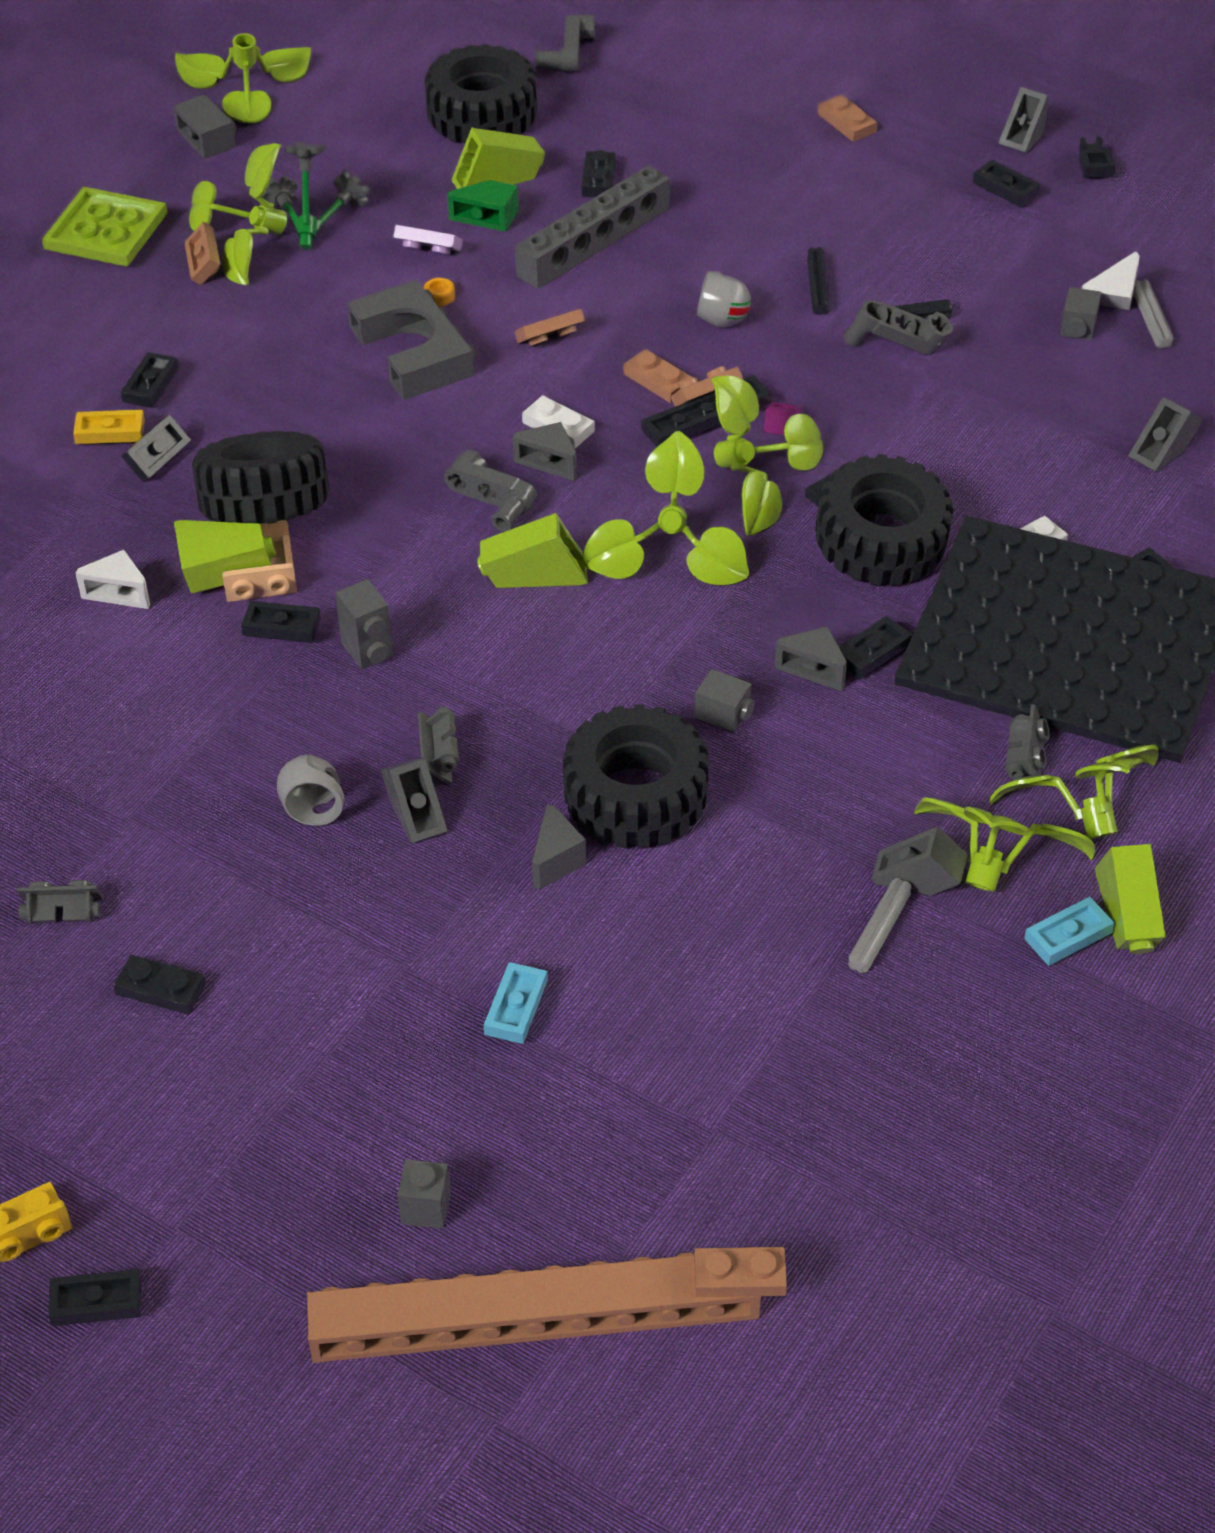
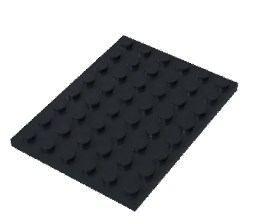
[894,515,1215,763]

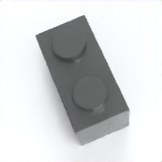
[173,94,237,159]
[335,579,394,670]

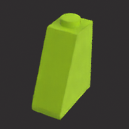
[451,128,545,189]
[477,513,588,588]
[174,520,276,594]
[1095,844,1165,954]

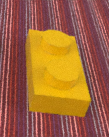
[73,410,145,444]

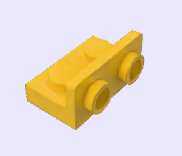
[0,1182,73,1263]

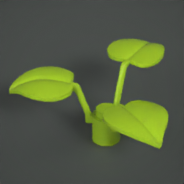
[175,33,311,123]
[189,143,287,285]
[711,375,823,536]
[582,431,749,585]
[990,745,1159,839]
[914,797,1095,892]

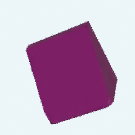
[764,402,803,435]

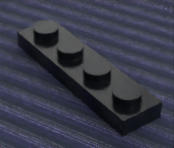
[641,375,772,447]

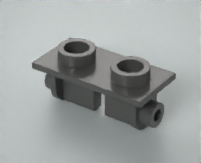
[1005,704,1049,779]
[418,707,460,785]
[17,880,103,923]

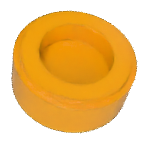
[423,278,455,306]

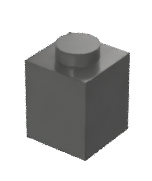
[1060,287,1101,341]
[695,669,754,733]
[397,1159,451,1229]

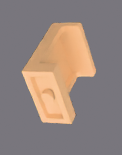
[222,520,297,602]

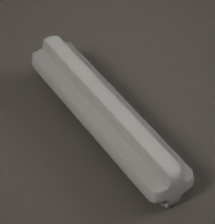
[1133,279,1174,349]
[848,878,912,973]

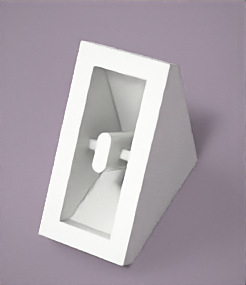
[1082,251,1140,310]
[76,550,150,609]

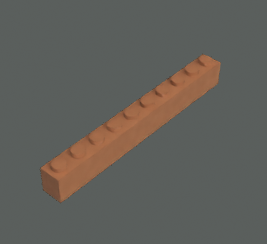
[307,1253,761,1363]

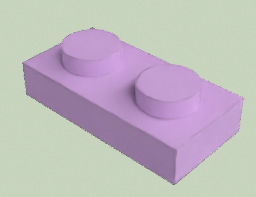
[394,225,463,255]

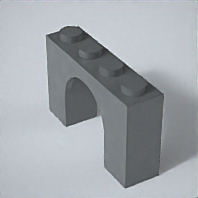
[347,279,476,400]

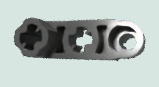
[535,15,595,71]
[843,300,953,355]
[444,449,537,532]

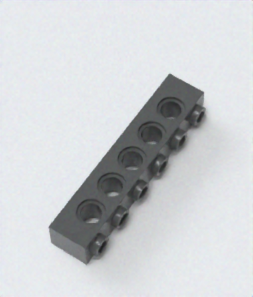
[515,166,670,289]

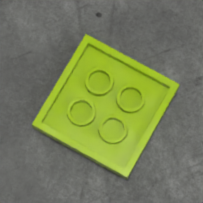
[42,186,168,267]

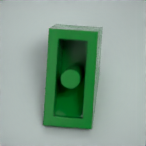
[447,180,519,232]

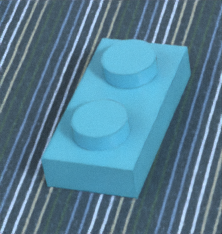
[1024,897,1115,966]
[484,962,548,1044]

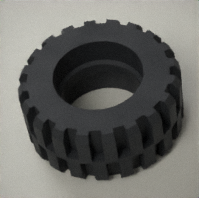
[424,44,538,144]
[192,431,330,524]
[815,454,954,586]
[563,704,709,849]

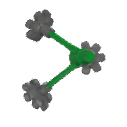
[262,142,370,250]

